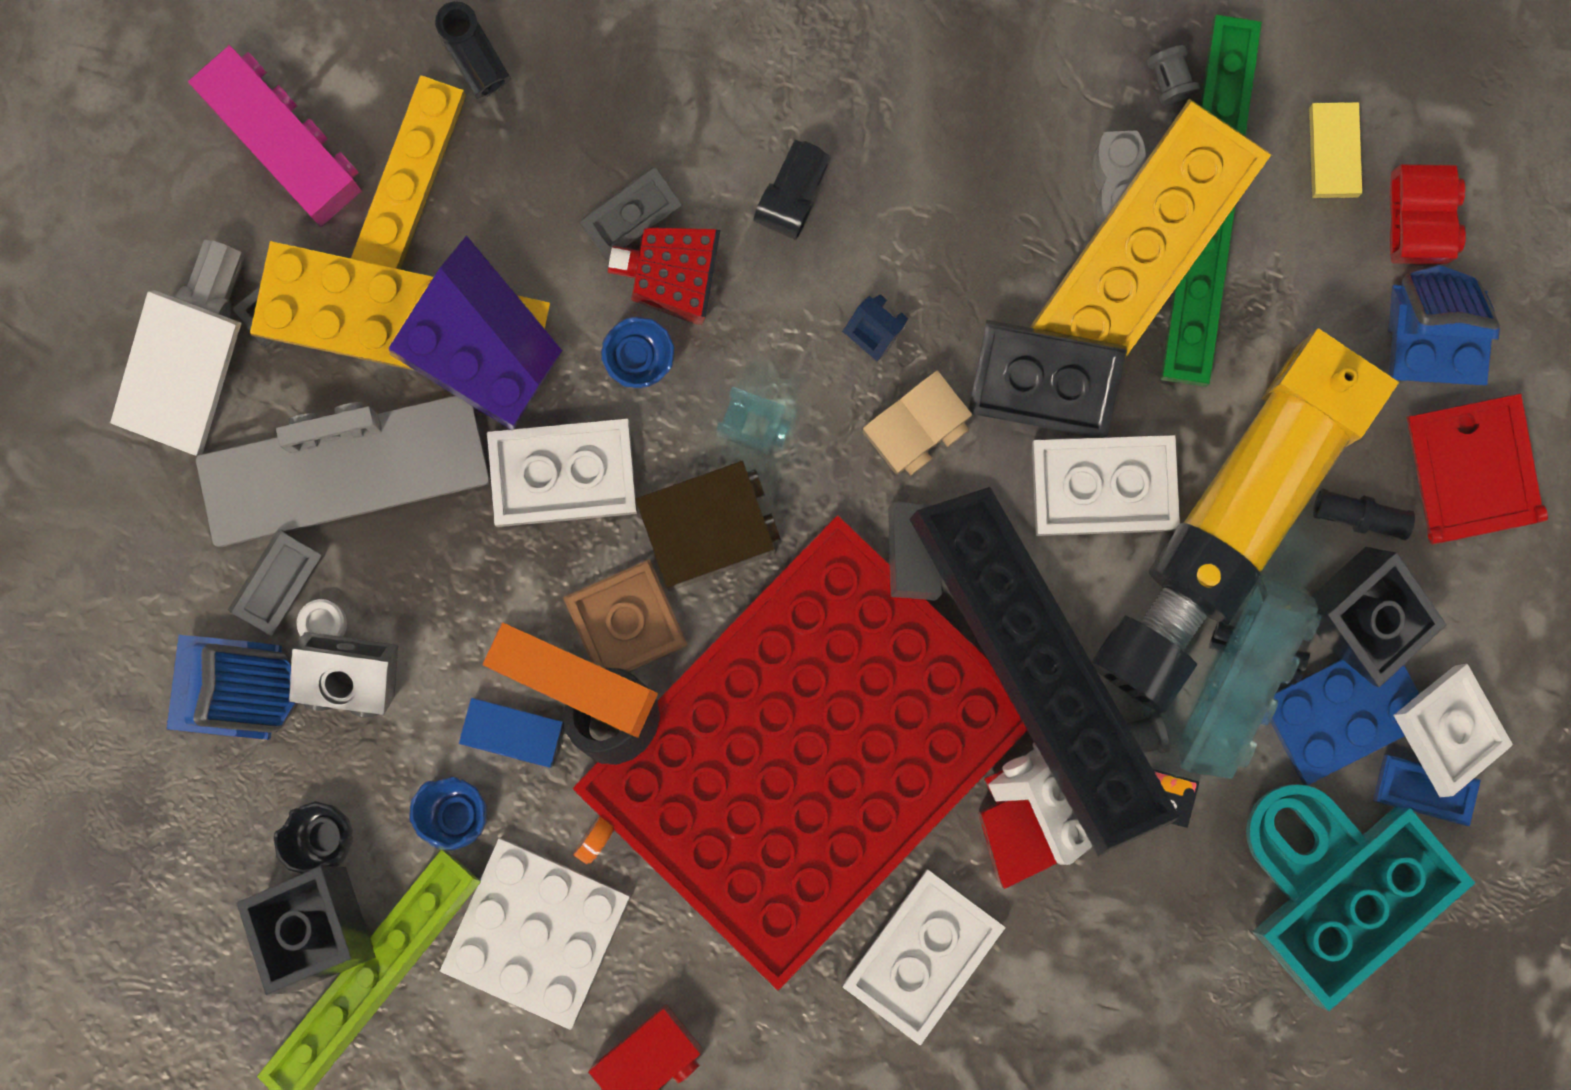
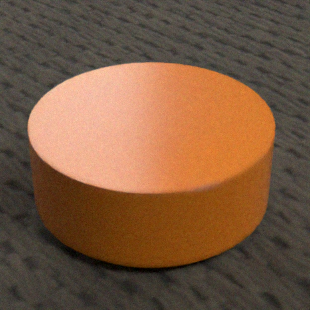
[573,816,614,865]

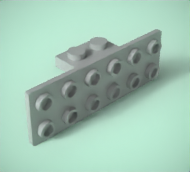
[196,396,490,547]

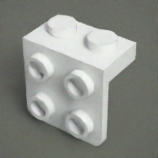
[988,743,1093,865]

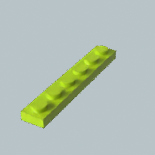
[257,850,481,1090]

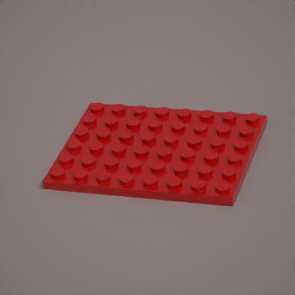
[572,515,1027,991]

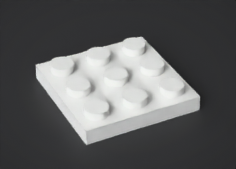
[440,838,631,1030]

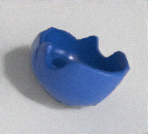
[601,317,675,388]
[409,777,487,850]

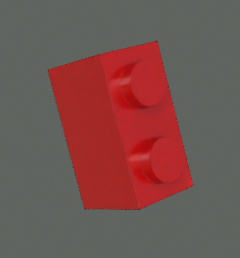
[588,1004,703,1090]

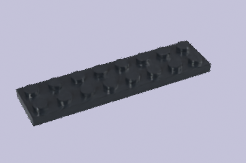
[909,487,1180,856]

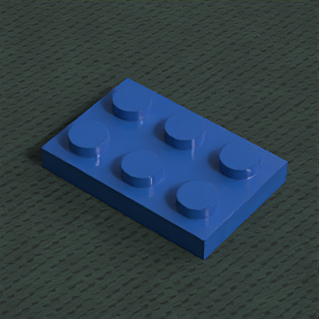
[1259,659,1419,786]

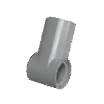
[175,240,245,318]

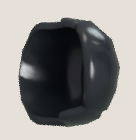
[273,801,353,874]

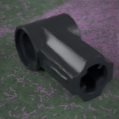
[435,1,511,99]
[753,140,830,240]

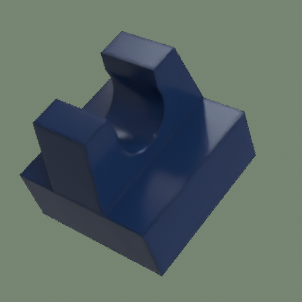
[842,294,909,362]

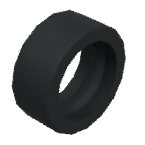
[563,668,660,765]

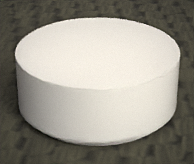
[297,599,347,637]

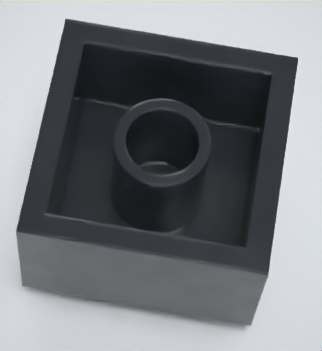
[236,866,376,995]

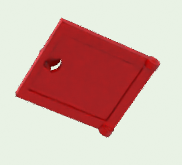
[1406,393,1548,545]

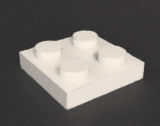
[1393,664,1513,797]

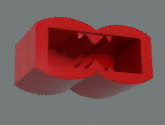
[1390,164,1466,264]

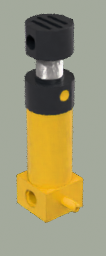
[1091,328,1399,713]

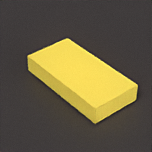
[1309,102,1362,198]

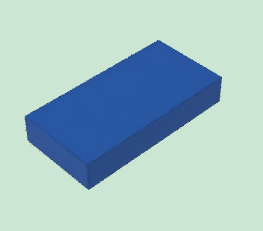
[459,698,564,768]
[1373,755,1481,826]

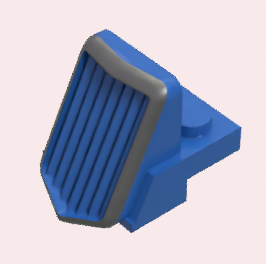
[1388,265,1500,386]
[167,635,297,740]

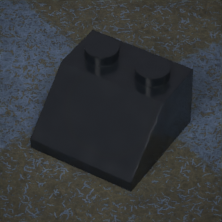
[1299,547,1447,687]

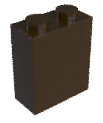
[635,460,781,592]

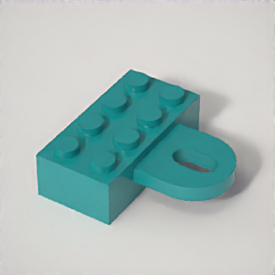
[1246,785,1475,1011]

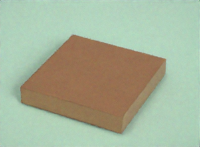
[563,559,688,672]

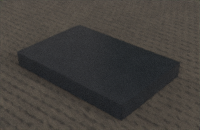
[968,320,1127,438]

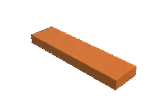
[482,622,658,738]

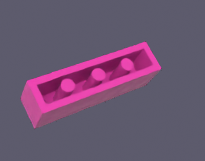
[187,44,362,227]

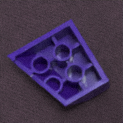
[388,235,563,431]

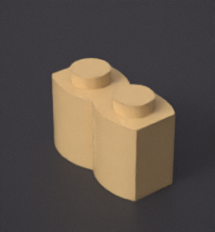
[862,370,972,476]

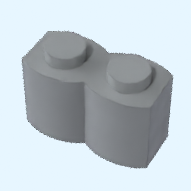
[1092,130,1146,229]

